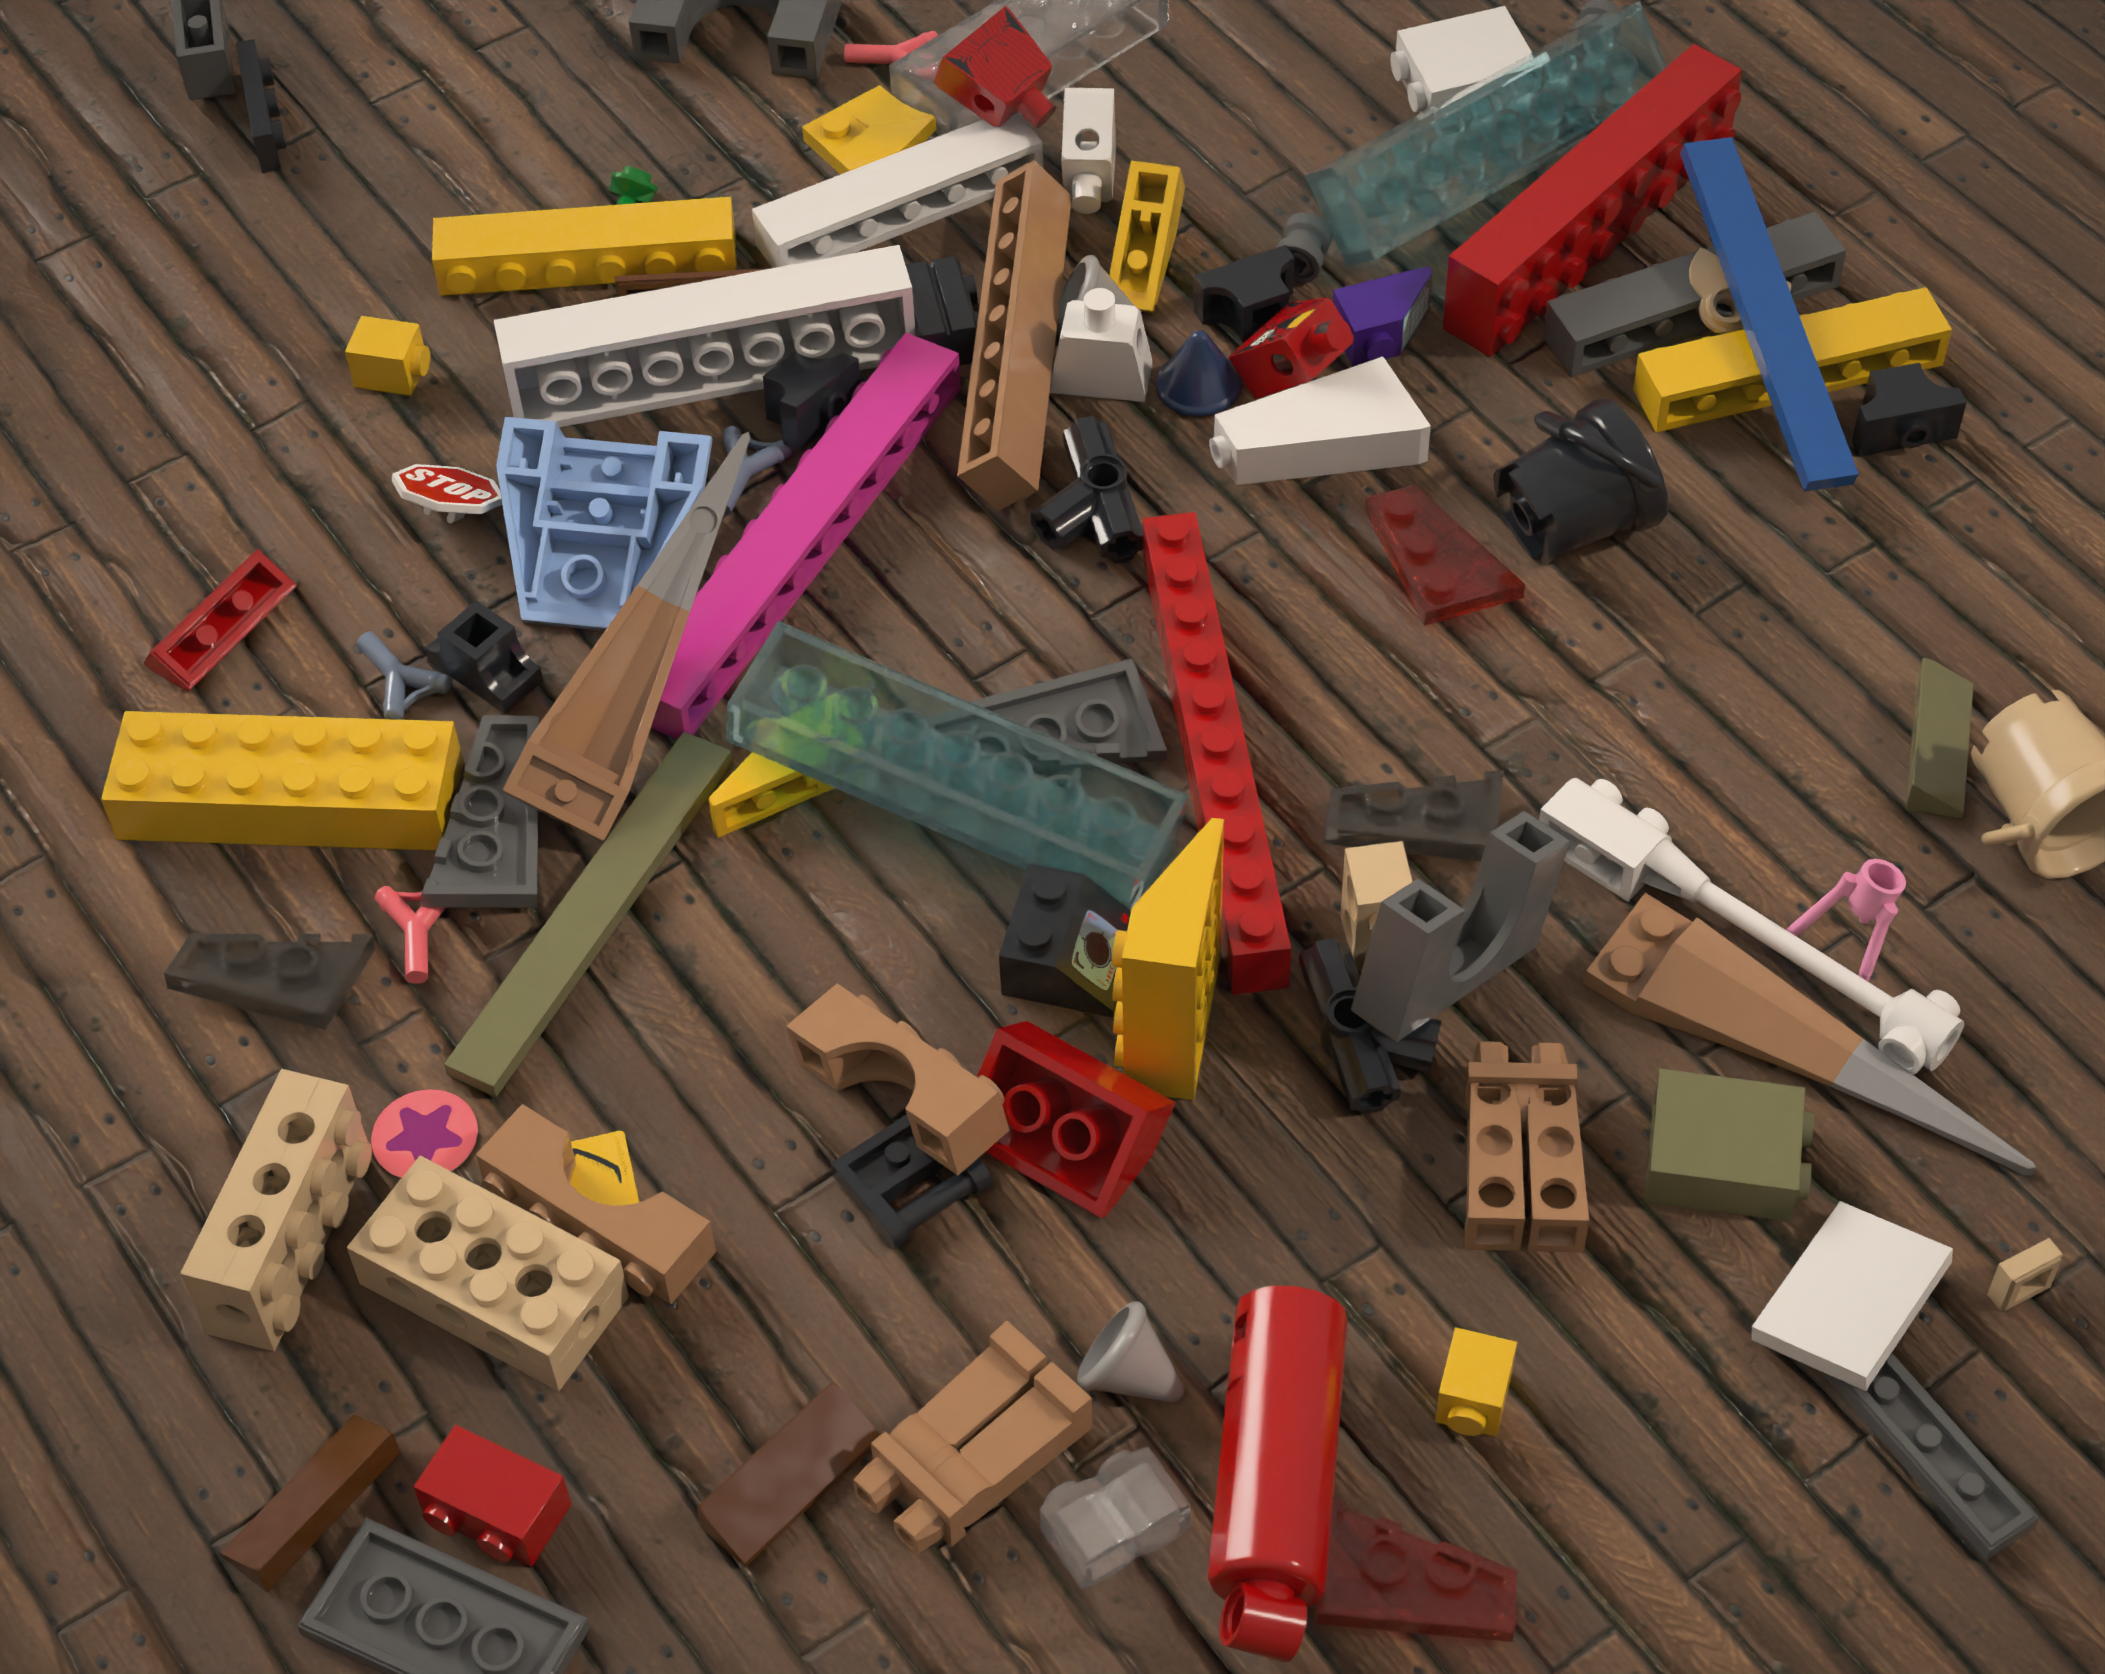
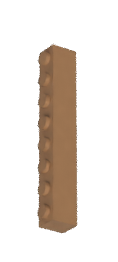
[957,160,1072,511]

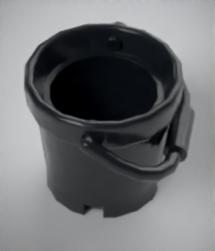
[1493,399,1668,564]

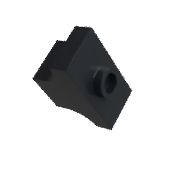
[1194,245,1294,343]
[763,352,860,450]
[1852,363,1967,457]
[425,601,543,714]

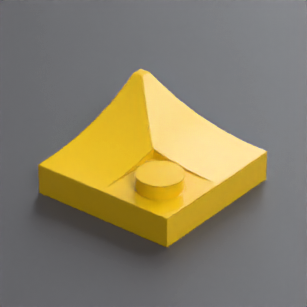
[802,85,936,175]

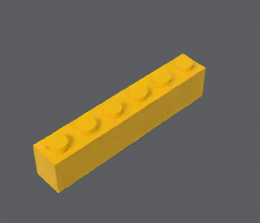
[432,197,737,296]
[1633,287,1952,433]

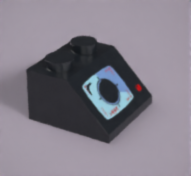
[999,863,1131,1018]

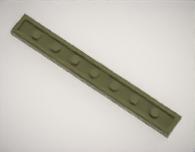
[444,732,733,1097]

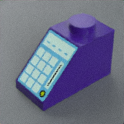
[1333,266,1432,367]

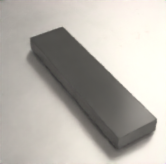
[1819,1353,2039,1561]

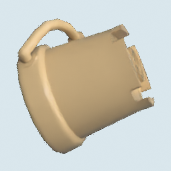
[1971,690,2105,879]

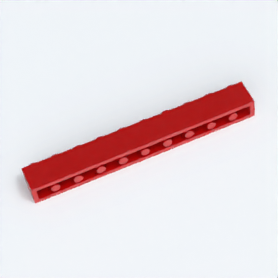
[1142,512,1291,995]

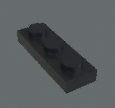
[236,39,287,173]

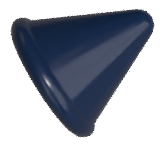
[1156,330,1242,417]

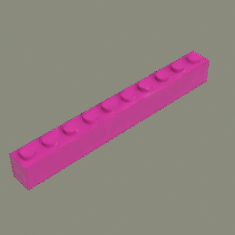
[651,332,961,740]

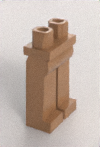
[1464,1041,1589,1253]
[853,1320,1092,1555]

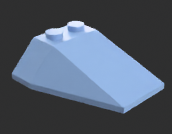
[496,417,713,631]

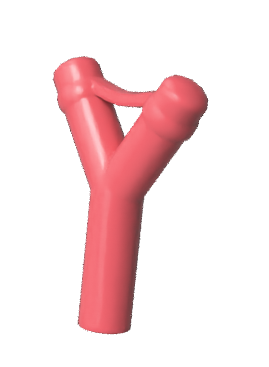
[844,31,940,83]
[375,886,446,984]

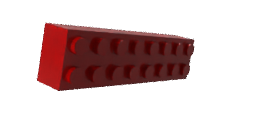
[1442,44,1742,357]

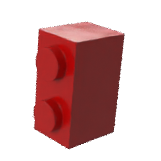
[413,1425,572,1568]

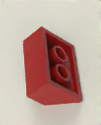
[977,1021,1176,1218]

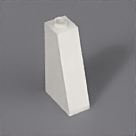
[1209,357,1431,485]

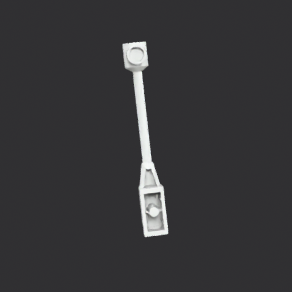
[1539,778,1964,1074]

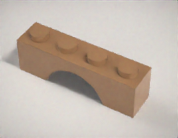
[786,983,1009,1175]
[476,1104,716,1305]

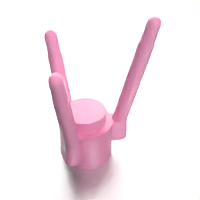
[1787,859,1906,982]

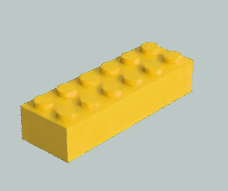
[101,711,464,850]

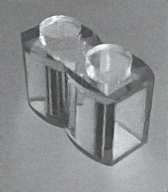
[1040,1447,1191,1589]

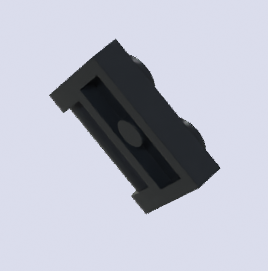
[831,1115,993,1250]

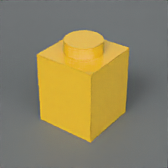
[345,316,430,396]
[1435,1327,1517,1437]

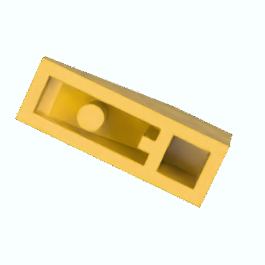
[1109,160,1185,314]
[708,695,868,838]

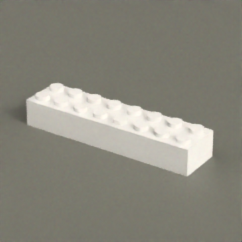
[494,245,916,427]

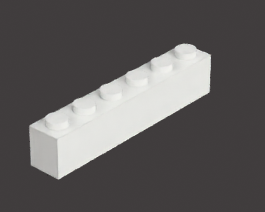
[752,112,1043,268]

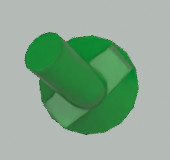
[609,166,658,205]

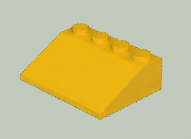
[1112,818,1224,1101]

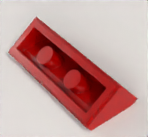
[143,549,297,692]

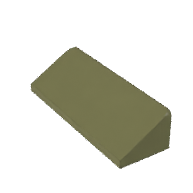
[1905,658,1974,818]

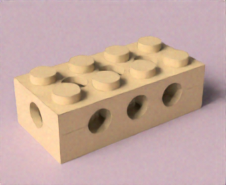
[180,1069,372,1352]
[347,1155,629,1391]

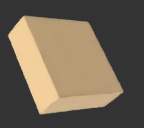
[1987,1238,2063,1311]

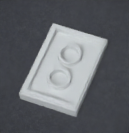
[1752,1201,1953,1391]

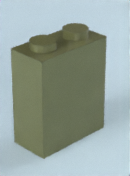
[1644,1068,1814,1222]

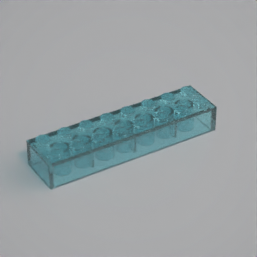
[1305,1,1667,266]
[726,621,1189,910]

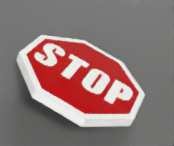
[392,464,502,523]

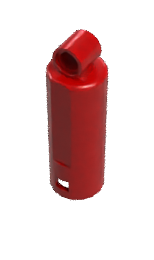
[1208,1286,1348,1663]

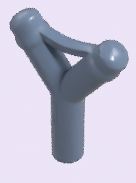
[722,426,792,516]
[357,631,452,720]

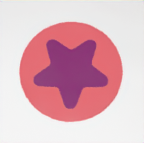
[371,1089,478,1178]

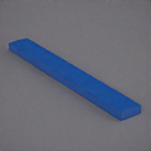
[1680,137,1859,492]

